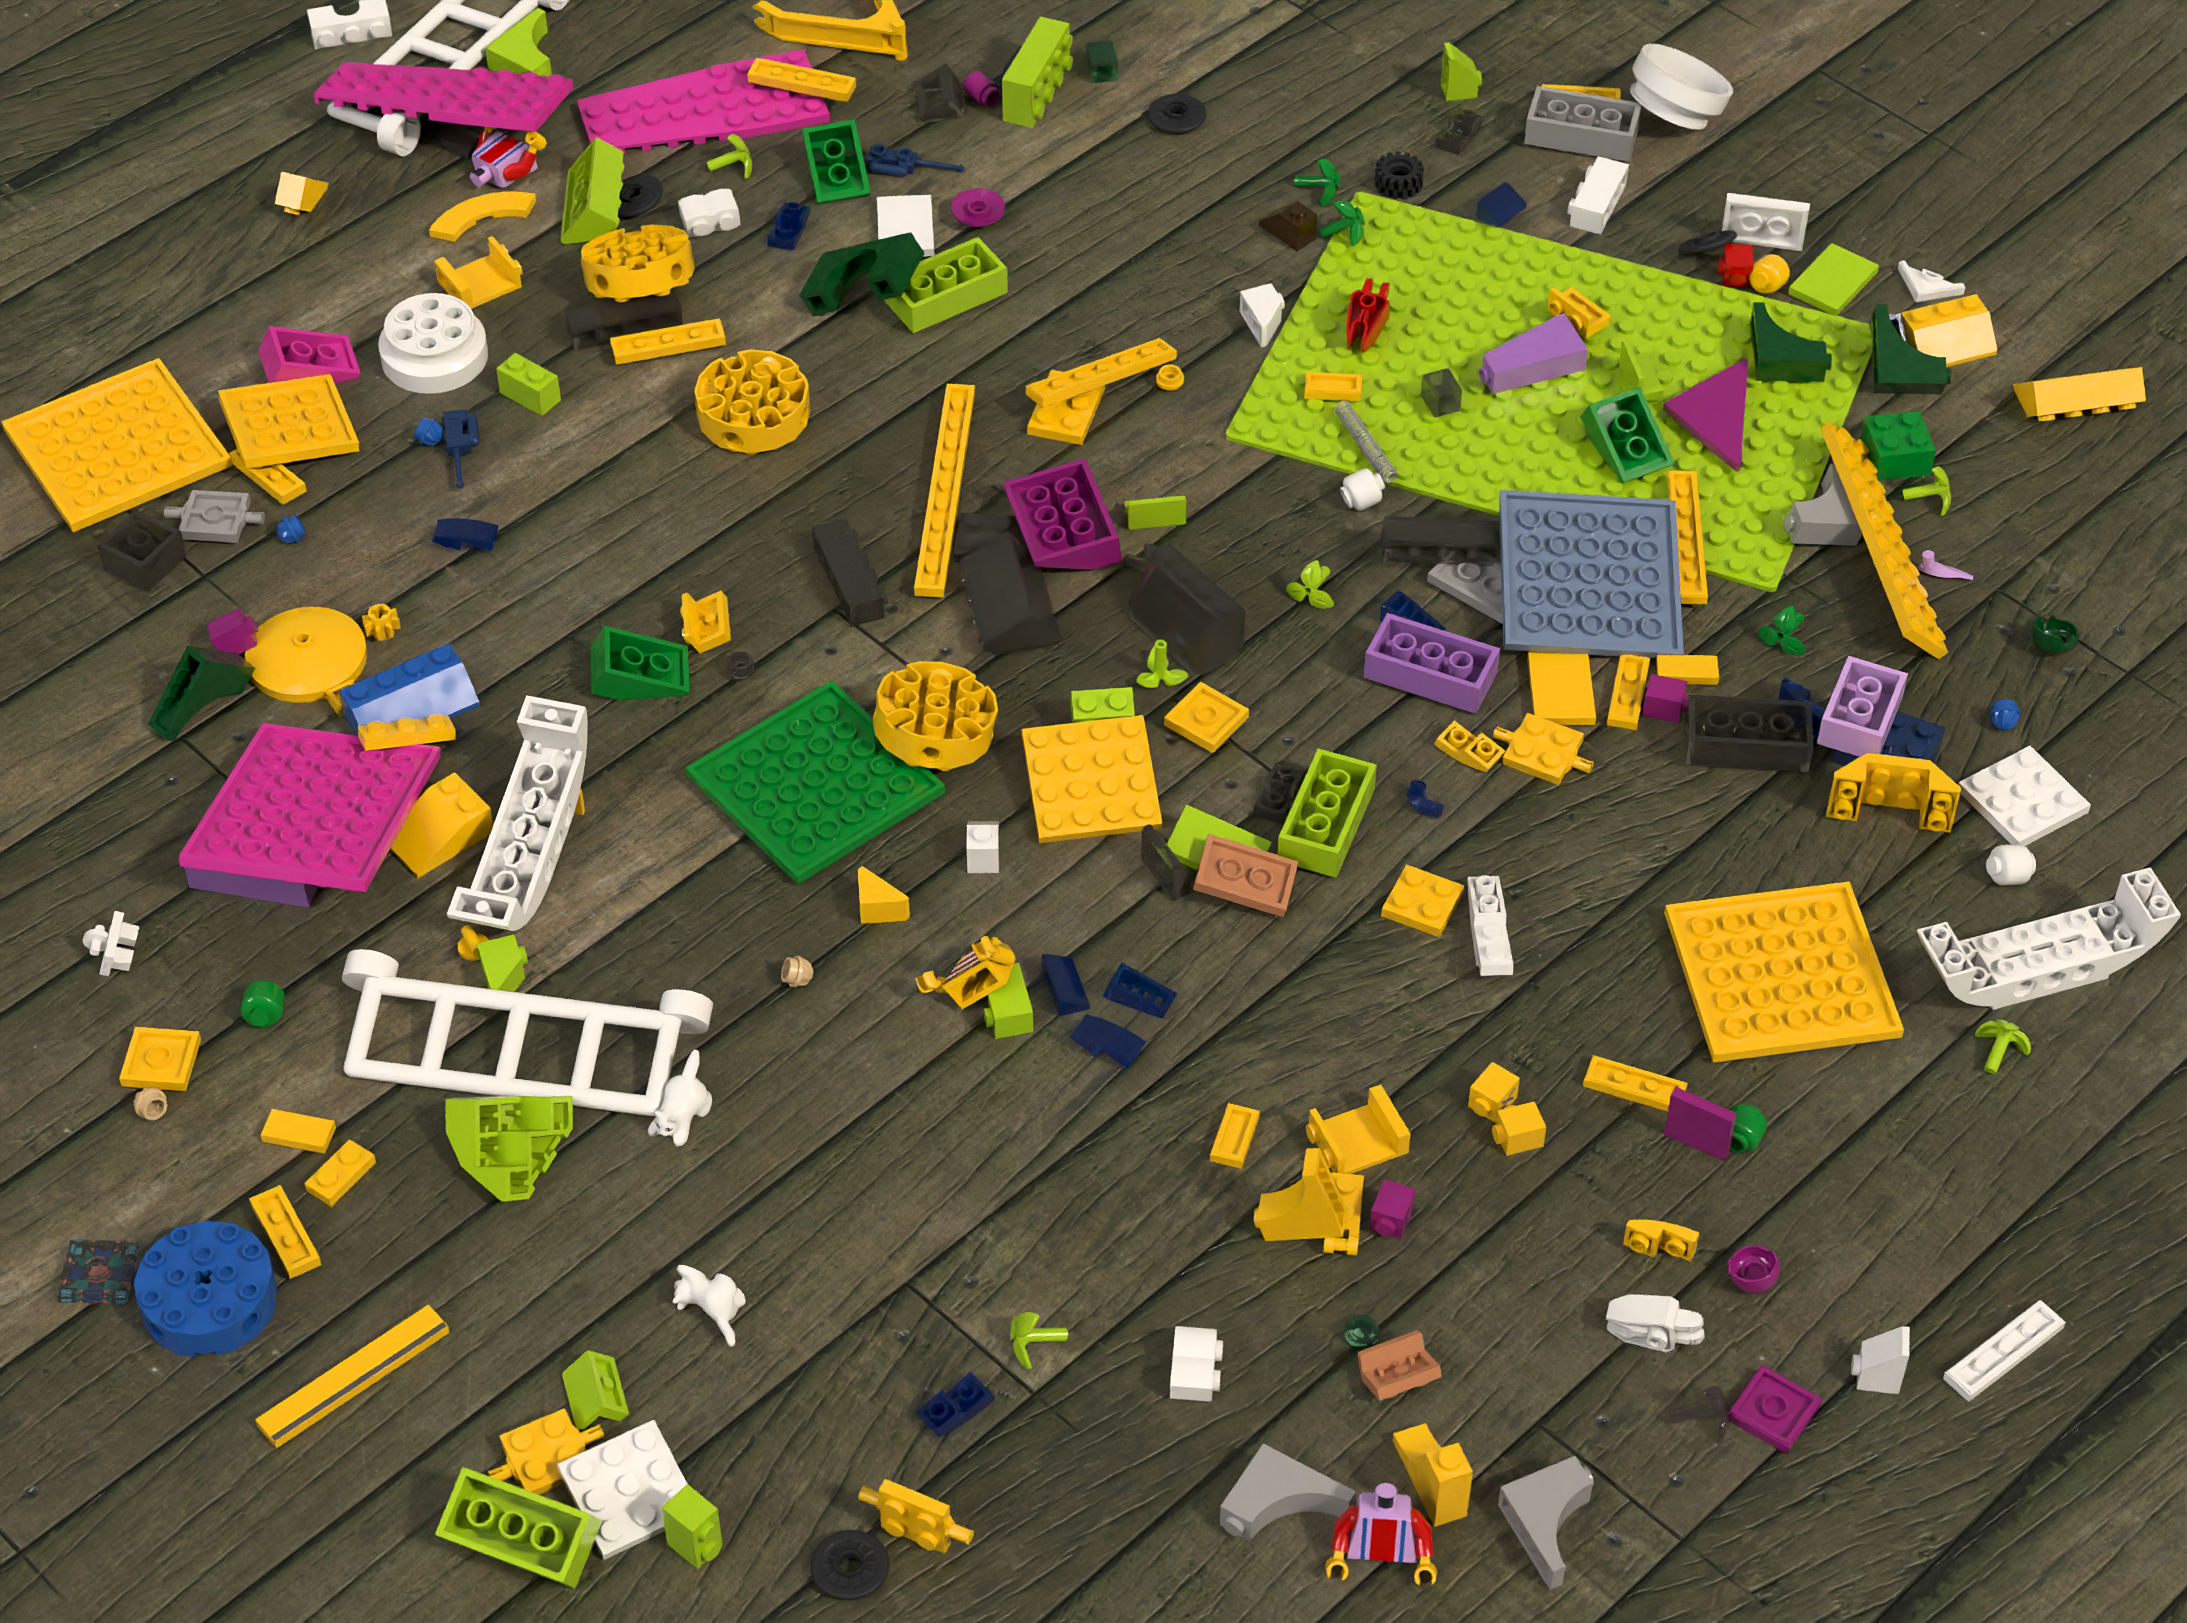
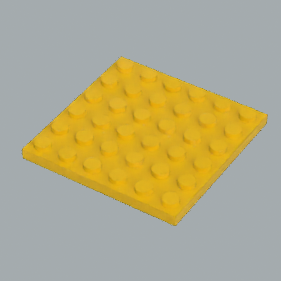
[2,358,233,532]
[1664,881,1904,1063]

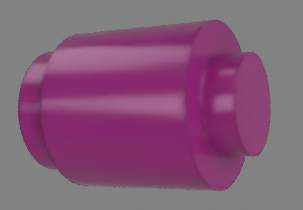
[963,71,1001,108]

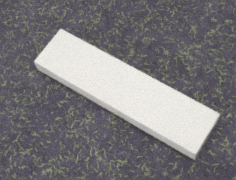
[1943,1300,2065,1402]

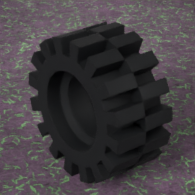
[1374,151,1424,199]

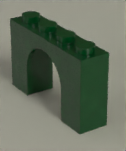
[799,232,924,316]

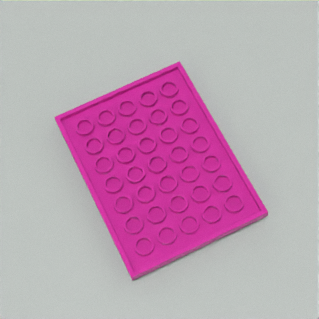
[179,723,441,892]

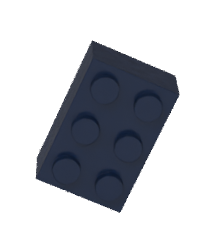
[1832,711,1945,766]

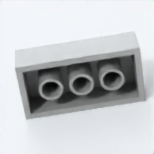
[1524,86,1642,162]

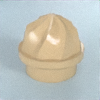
[781,955,813,988]
[134,1087,167,1120]

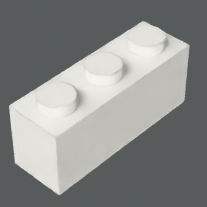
[1567,156,1629,235]

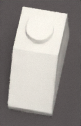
[1240,283,1284,347]
[967,821,999,873]
[1851,1326,1909,1394]

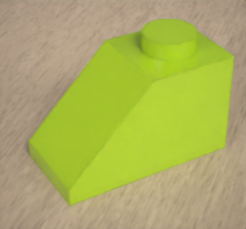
[1440,42,1482,101]
[477,934,528,1011]
[983,963,1033,1039]

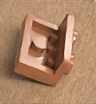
[1357,1330,1442,1401]

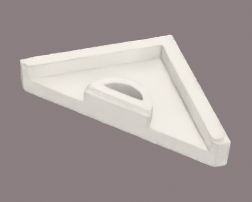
[1898,261,1965,302]

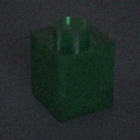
[1086,40,1118,84]

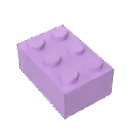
[1817,656,1908,757]

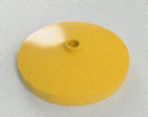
[245,607,367,703]

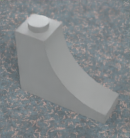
[1784,463,1862,546]
[1220,1444,1356,1541]
[1498,1456,1594,1590]

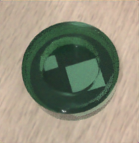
[1344,1315,1379,1351]

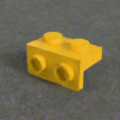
[1547,287,1611,339]
[680,591,731,654]

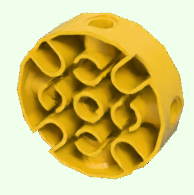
[581,225,695,302]
[694,350,810,455]
[872,661,998,771]

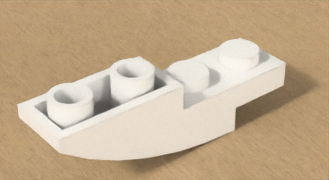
[1467,875,1513,976]

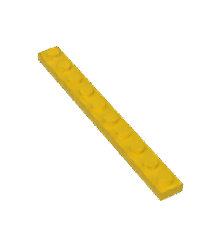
[914,384,975,598]

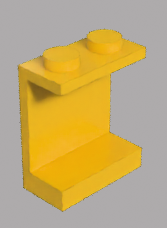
[434,236,523,309]
[1306,1085,1410,1174]

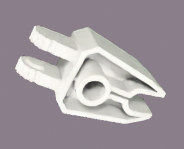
[1606,1294,1704,1352]

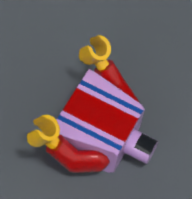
[470,127,546,188]
[1325,1483,1437,1585]

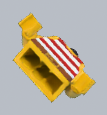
[915,936,1016,1009]

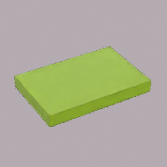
[1788,243,1879,316]
[1162,804,1272,871]

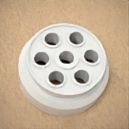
[1630,44,1733,130]
[378,293,488,393]

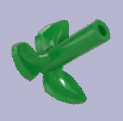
[1294,159,1340,206]
[1320,200,1366,246]
[1758,606,1805,656]

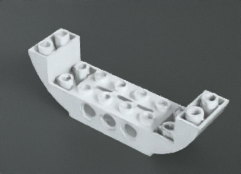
[1917,867,2181,1010]

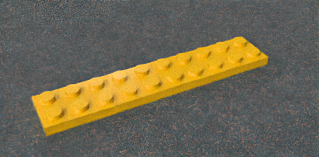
[1820,422,1948,659]

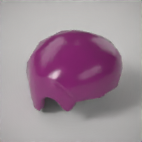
[1728,1245,1780,1294]

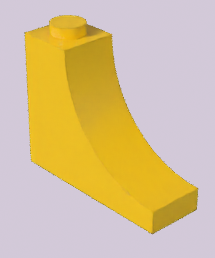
[1254,1148,1347,1241]
[1393,1423,1473,1527]

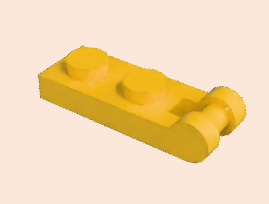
[1323,1172,1364,1256]

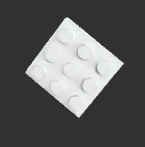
[1958,746,2091,846]
[557,1420,687,1560]

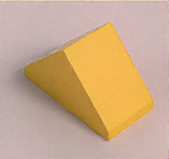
[858,866,910,924]

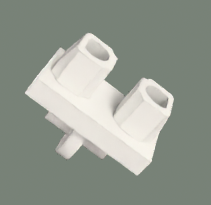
[83,911,139,976]

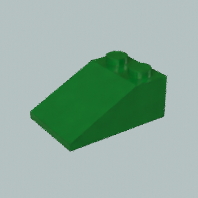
[802,119,871,205]
[1581,387,1675,484]
[591,626,690,700]

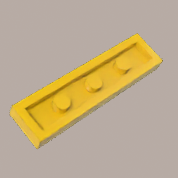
[747,58,856,102]
[610,318,726,365]

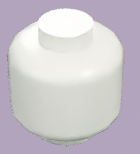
[1340,468,1385,511]
[1986,844,2036,886]

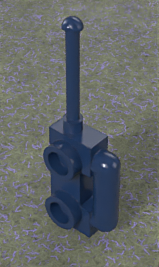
[866,144,964,177]
[443,409,480,489]

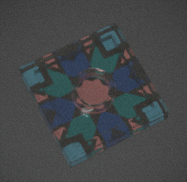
[57,1239,139,1304]

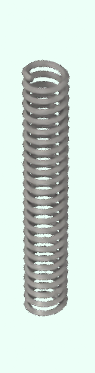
[1335,401,1398,483]

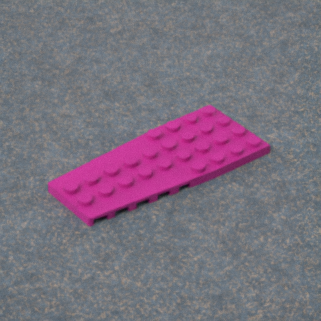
[577,49,830,154]
[314,62,573,132]

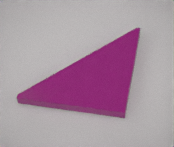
[1663,358,1748,472]

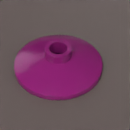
[951,188,1005,227]

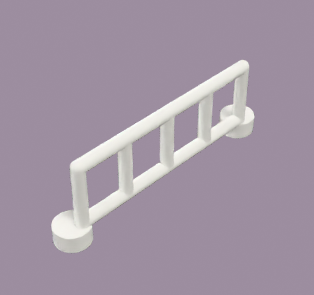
[327,0,569,156]
[342,949,713,1116]

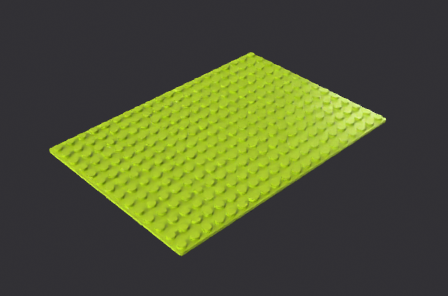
[1226,192,1872,592]

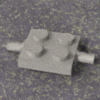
[164,490,265,543]

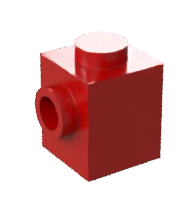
[1717,244,1754,288]

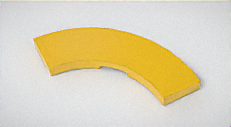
[429,192,536,242]

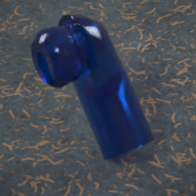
[1406,780,1444,819]

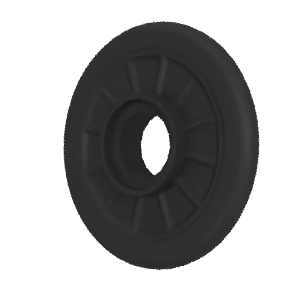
[1148,94,1206,134]
[618,174,663,218]
[1678,230,1737,254]
[810,1530,889,1600]

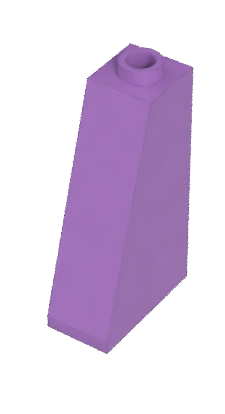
[1479,313,1588,394]

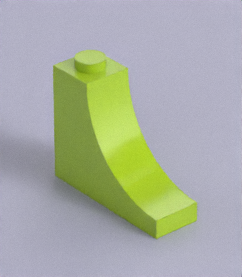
[485,8,552,76]

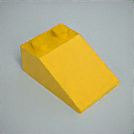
[389,772,494,879]

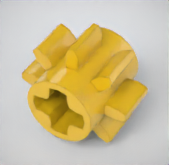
[362,604,401,641]

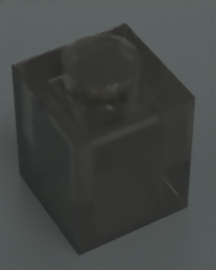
[1421,368,1462,418]

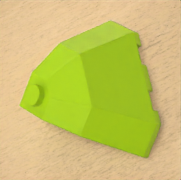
[445,1095,573,1201]

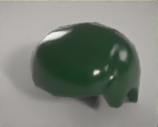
[2032,615,2079,655]

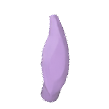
[1917,550,1973,580]

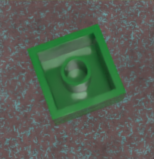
[1860,411,1936,481]

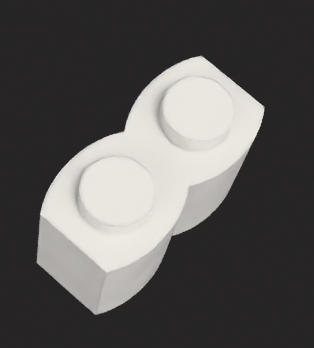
[678,189,741,237]
[1170,1326,1223,1402]

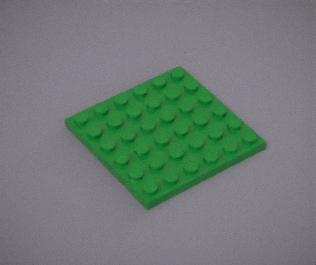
[685,680,945,885]

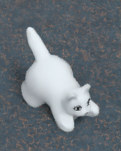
[648,1050,712,1146]
[672,1265,746,1347]

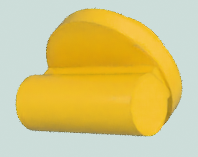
[458,925,489,961]

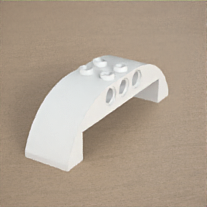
[447,695,588,931]

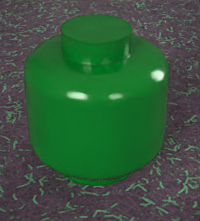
[240,980,285,1028]
[1729,1104,1767,1154]

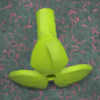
[707,134,752,179]
[1903,466,1951,516]
[1286,560,1334,609]
[1136,640,1188,688]
[1975,1019,2031,1074]
[1010,1312,1068,1370]

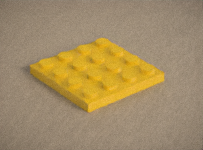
[218,374,359,469]
[1022,715,1162,843]

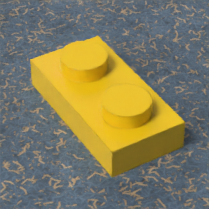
[304,1139,376,1207]

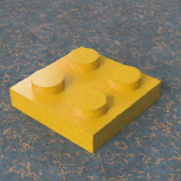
[1164,682,1249,753]
[1381,864,1465,938]
[119,1027,201,1091]

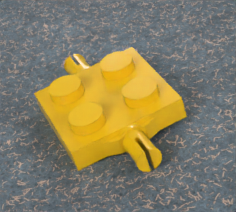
[1493,713,1594,785]
[488,1408,604,1495]
[858,1479,974,1554]

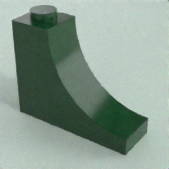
[1750,302,1832,382]
[1871,304,1951,394]
[148,646,255,741]

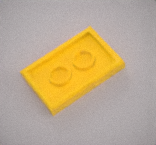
[1527,651,1596,725]

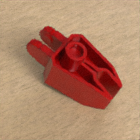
[1346,278,1390,353]

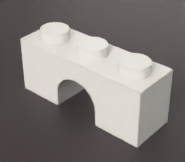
[307,0,392,49]

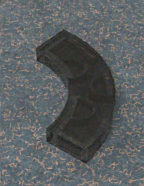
[425,113,480,159]

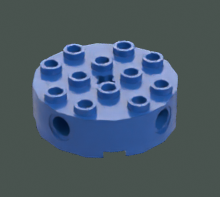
[134,1221,277,1357]

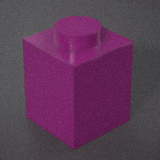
[208,607,258,655]
[1642,674,1691,723]
[1369,1179,1416,1239]

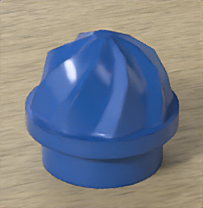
[414,417,443,446]
[277,514,307,543]
[1990,700,2021,730]

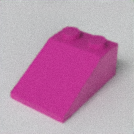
[258,326,361,384]

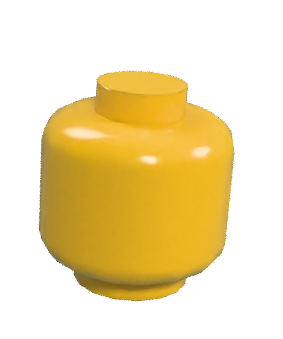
[1749,254,1790,295]

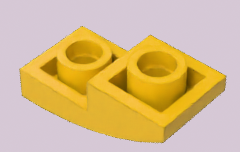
[1434,720,1505,772]
[1623,1220,1699,1261]

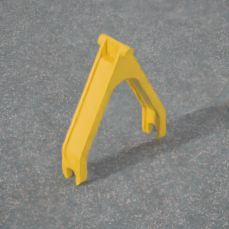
[753,0,908,61]

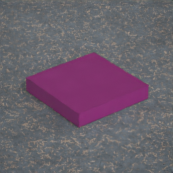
[1664,1087,1737,1161]
[1726,1365,1823,1454]

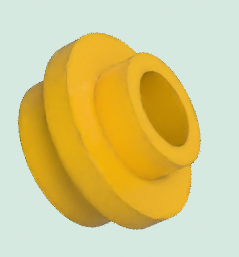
[1156,365,1184,391]

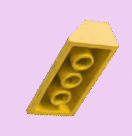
[2013,367,2146,421]

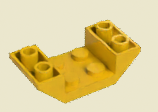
[1826,753,1961,833]

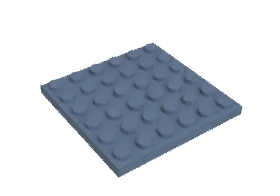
[1499,490,1684,658]

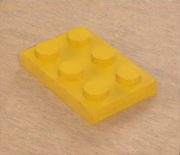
[1027,370,1105,445]

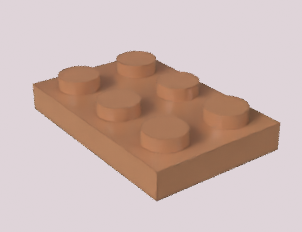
[1193,834,1298,917]

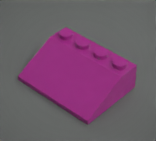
[1003,458,1122,570]

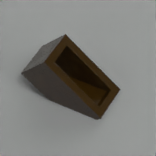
[1258,201,1317,251]

